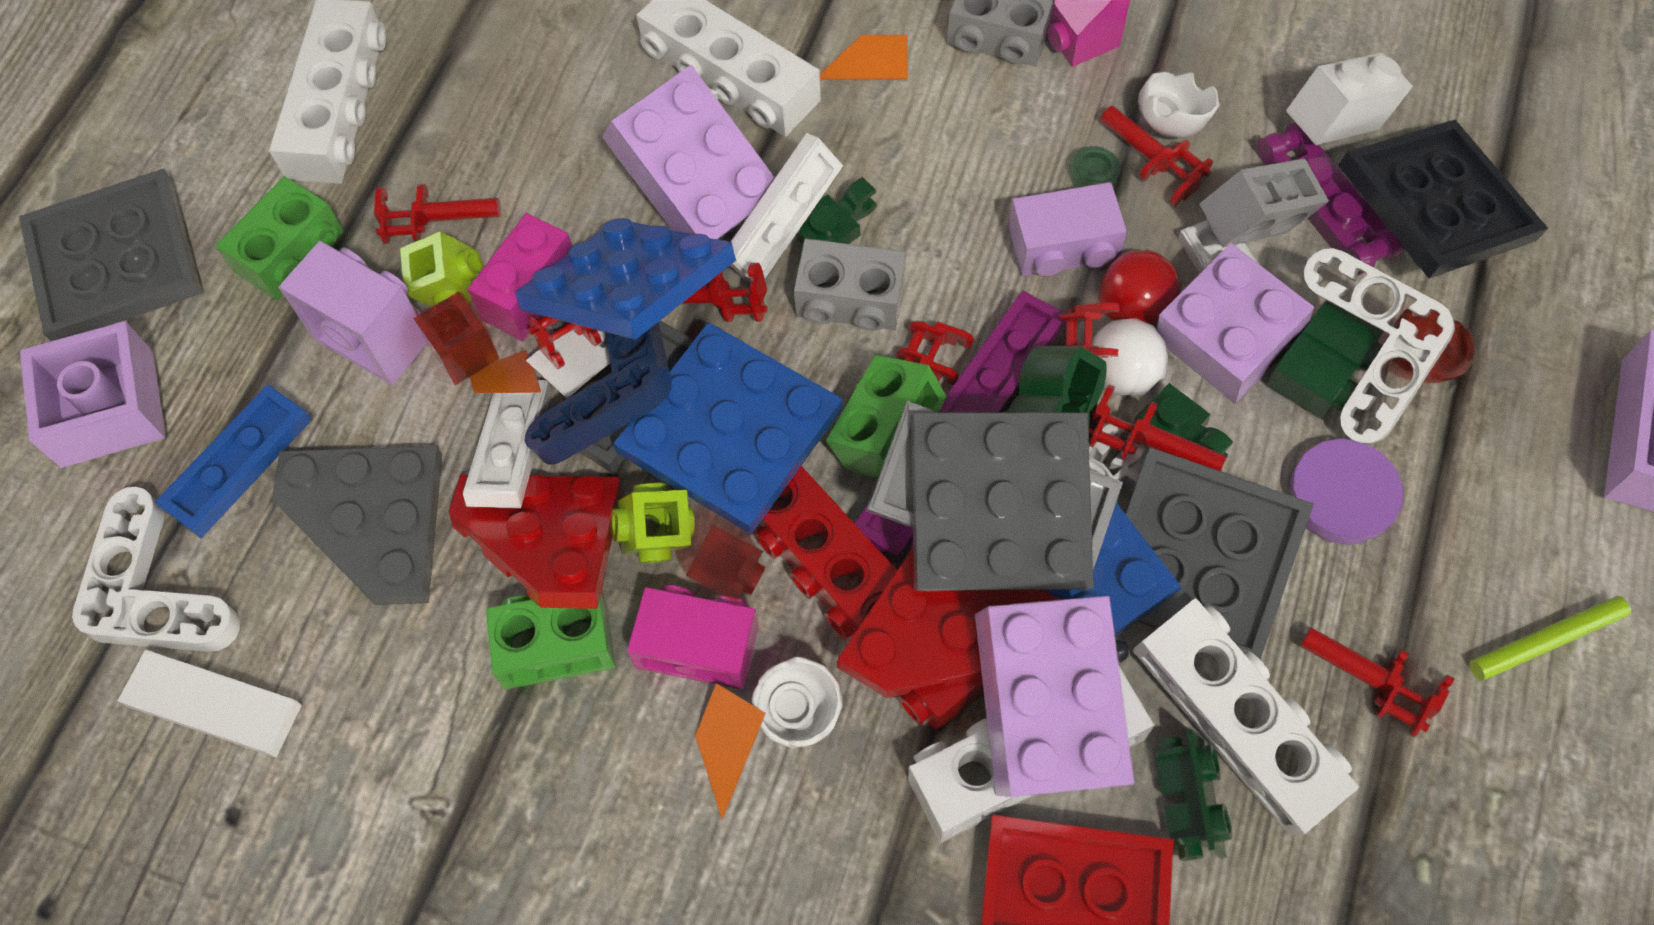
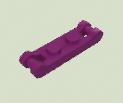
[1256,122,1405,275]

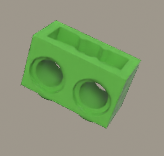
[215,176,344,301]
[826,355,947,479]
[486,594,616,690]

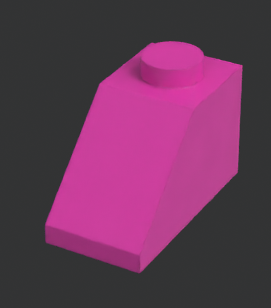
[1047,0,1130,67]

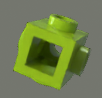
[400,231,484,313]
[611,483,695,564]

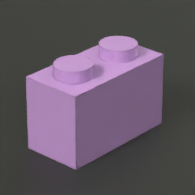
[1008,182,1127,277]

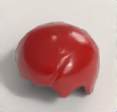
[1098,249,1182,325]

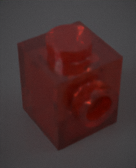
[413,292,500,386]
[686,525,766,602]

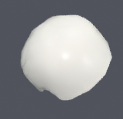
[1138,72,1220,139]
[1092,318,1168,395]
[752,657,843,748]

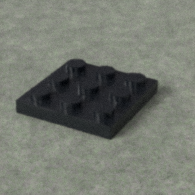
[1338,119,1548,279]

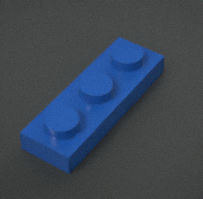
[154,384,312,539]

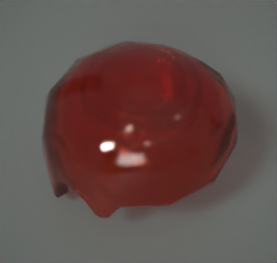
[1392,308,1476,384]

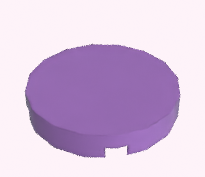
[1289,438,1404,545]

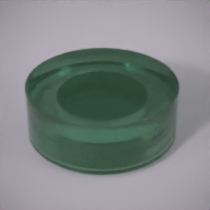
[1069,146,1120,188]

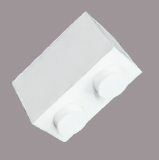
[1286,53,1413,145]

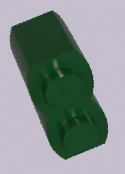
[1267,300,1384,419]
[1007,346,1107,429]

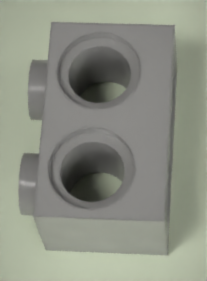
[947,0,1055,67]
[1199,158,1329,248]
[794,238,906,331]

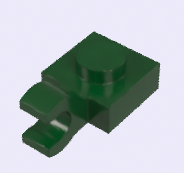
[795,177,877,244]
[1133,383,1233,457]

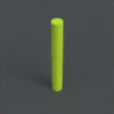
[1469,596,1631,681]

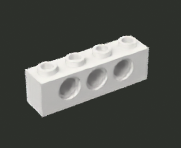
[269,0,386,184]
[636,0,821,137]
[1132,598,1360,836]
[908,666,1154,843]

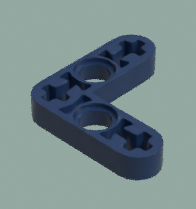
[525,322,672,465]

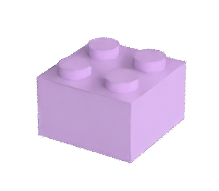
[279,241,430,386]
[1157,243,1315,404]
[20,321,166,468]

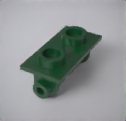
[1154,729,1232,861]

